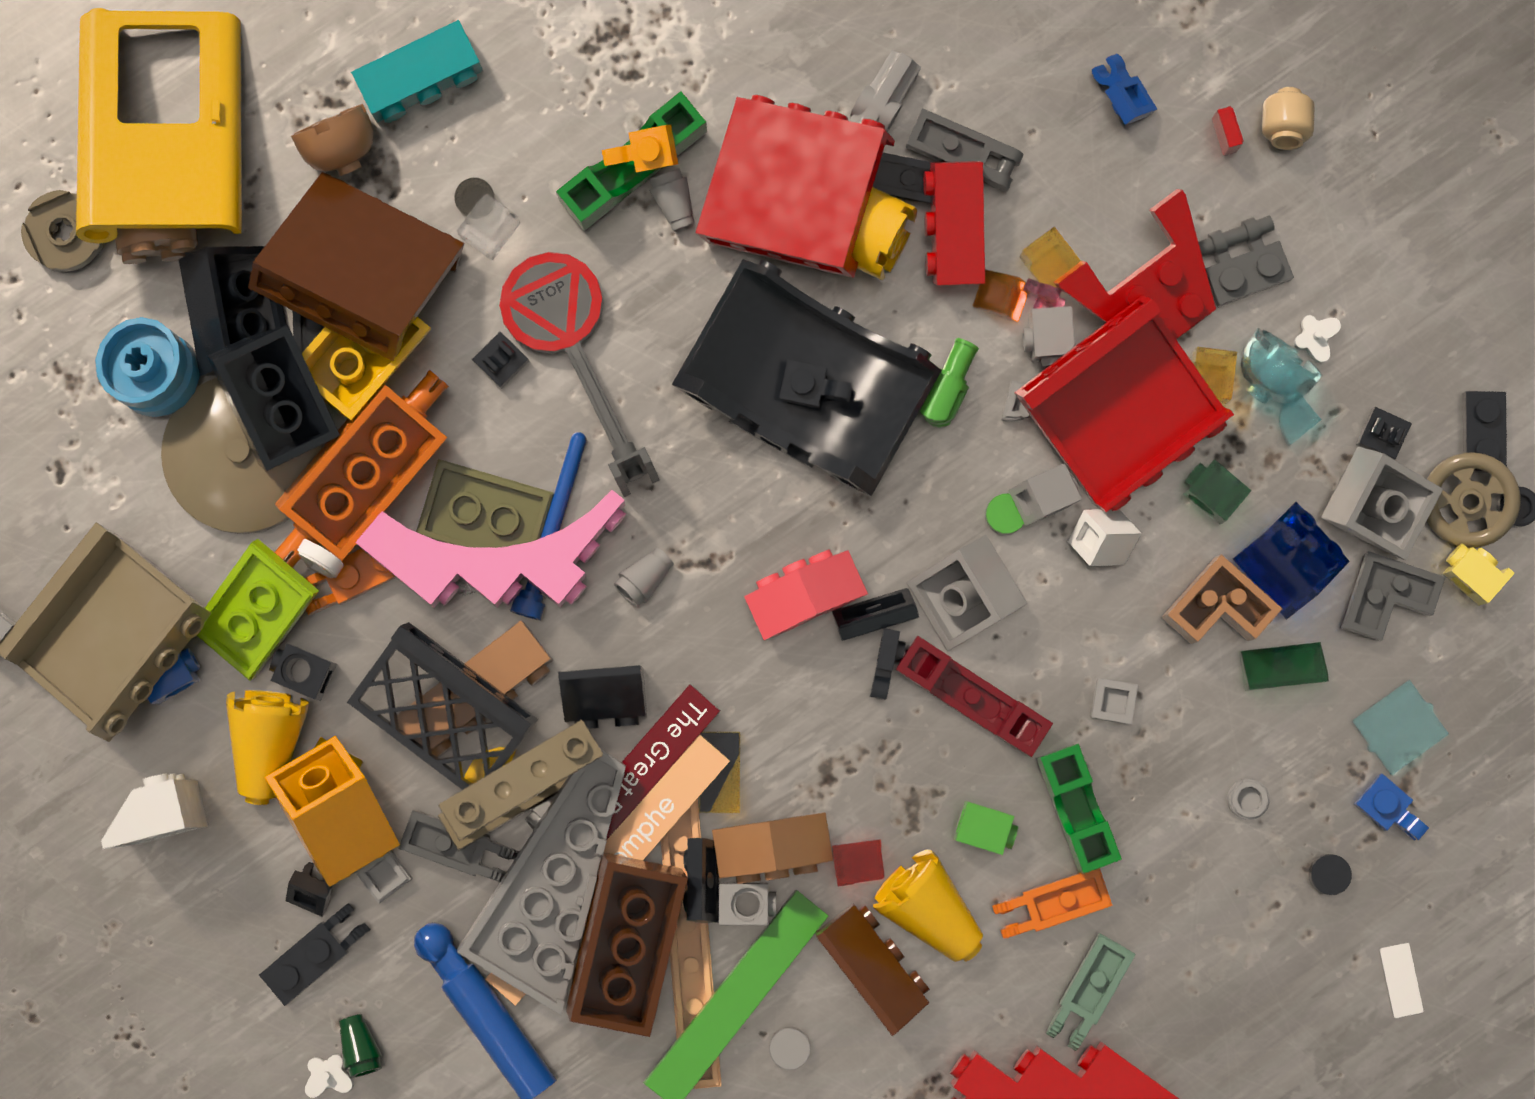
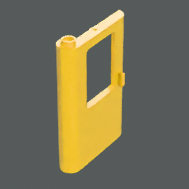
[76,8,242,244]

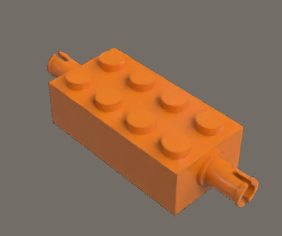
[274,370,449,569]

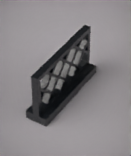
[347,622,539,790]

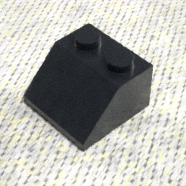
[558,665,647,729]

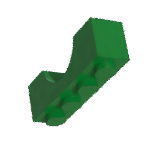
[556,91,707,231]

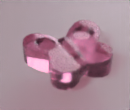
[1023,278,1066,309]

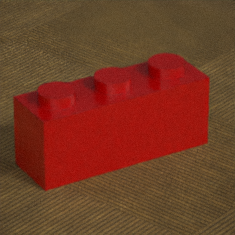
[923,161,985,285]

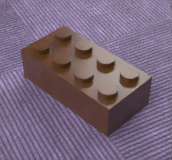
[566,852,688,1037]

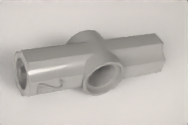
[850,50,921,132]

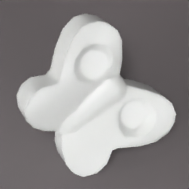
[1293,315,1341,364]
[305,1054,354,1098]

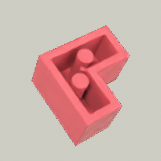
[744,549,868,640]

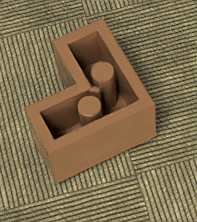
[1161,554,1282,644]
[712,812,833,884]

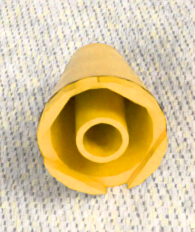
[226,690,309,805]
[873,850,983,962]

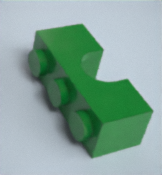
[1036,744,1122,874]

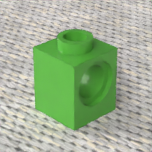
[953,801,1018,855]

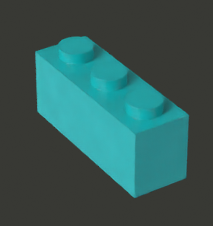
[351,20,483,123]

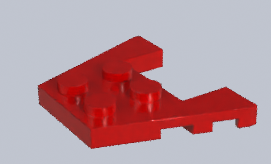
[1054,189,1216,339]

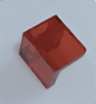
[831,839,885,886]

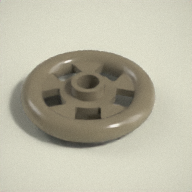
[1427,452,1521,548]

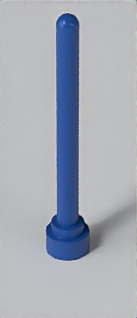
[510,432,587,620]

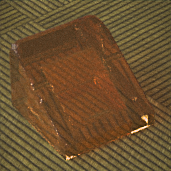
[972,269,1030,322]

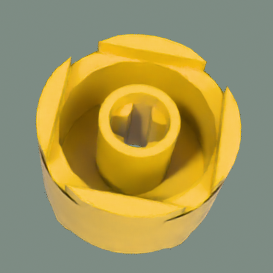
[852,187,917,280]

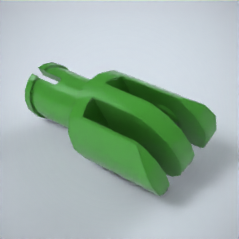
[920,338,979,428]

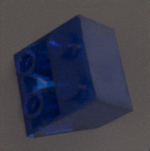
[1233,501,1350,620]

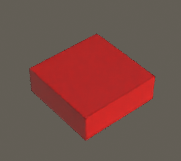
[1212,106,1244,156]

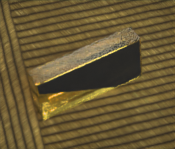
[699,732,740,813]

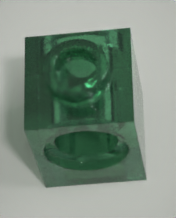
[1183,459,1252,524]

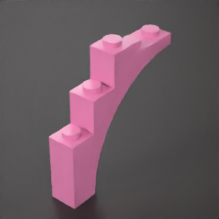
[355,490,626,608]

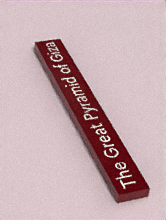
[606,684,721,840]

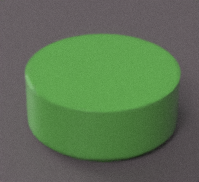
[985,494,1024,535]

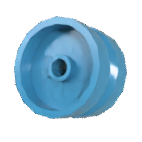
[95,317,200,417]

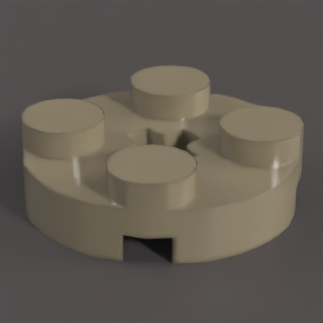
[21,190,104,272]

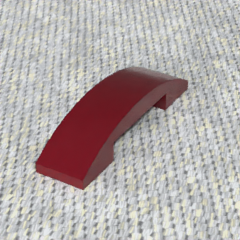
[895,636,1053,757]

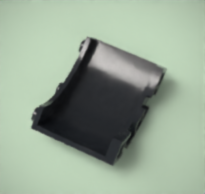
[672,259,942,496]

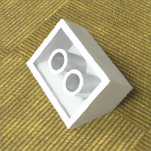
[101,773,208,849]

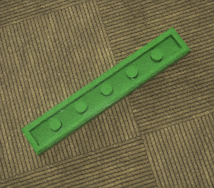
[643,890,828,1099]

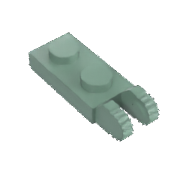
[1046,933,1136,1051]

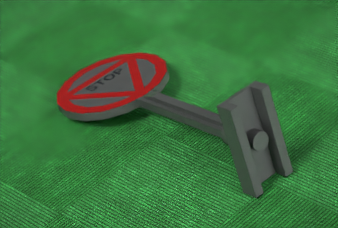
[499,252,660,497]

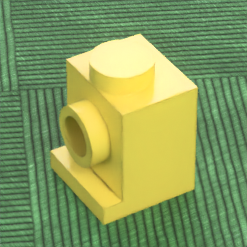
[1443,543,1515,606]

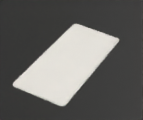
[1380,943,1424,1018]

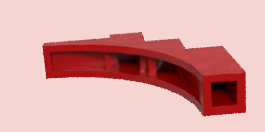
[950,1041,1179,1099]

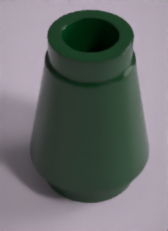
[339,1014,383,1078]

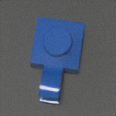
[1092,54,1157,125]
[1354,774,1429,841]

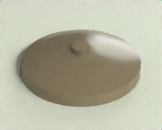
[161,378,323,534]

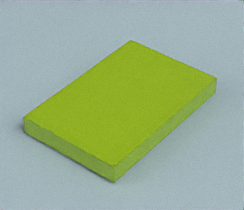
[196,539,319,681]

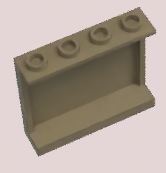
[0,522,211,742]

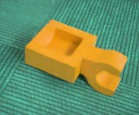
[602,124,678,172]

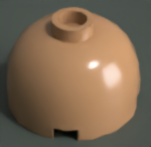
[291,103,373,176]

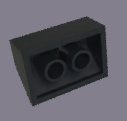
[178,246,286,376]
[207,325,340,471]

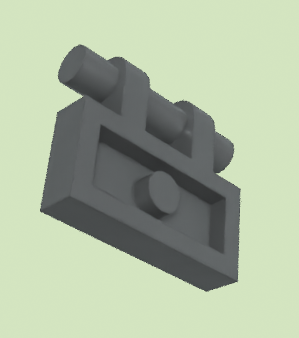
[1199,215,1294,308]

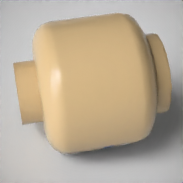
[1262,87,1315,150]

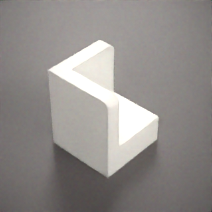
[1067,509,1142,566]

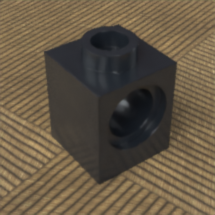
[269,643,337,701]

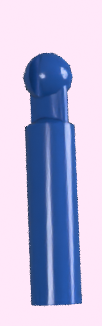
[414,922,557,1099]

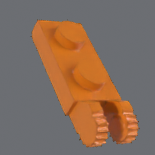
[305,548,397,616]
[992,868,1113,939]

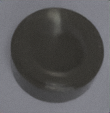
[454,178,495,219]

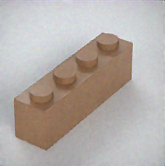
[397,620,553,757]

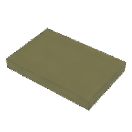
[416,459,554,548]

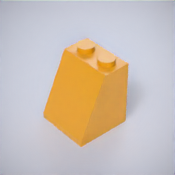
[264,736,400,887]

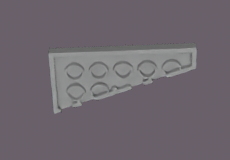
[457,749,626,1015]

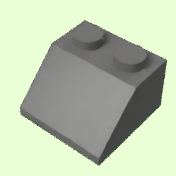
[1321,447,1443,560]
[907,535,1027,651]

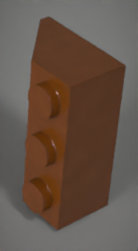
[815,903,930,1036]

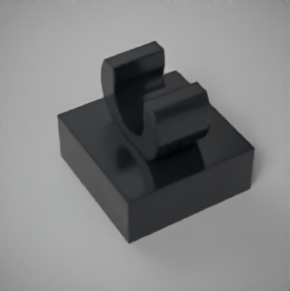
[472,331,529,389]
[1356,406,1412,460]
[285,862,332,917]

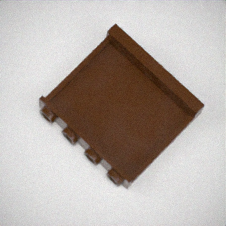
[248,171,464,361]

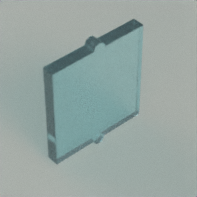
[1352,680,1449,775]

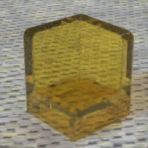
[1019,226,1081,293]
[1191,347,1237,404]

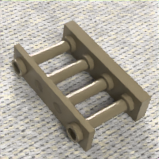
[438,720,603,852]

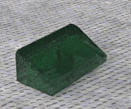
[1240,642,1329,691]

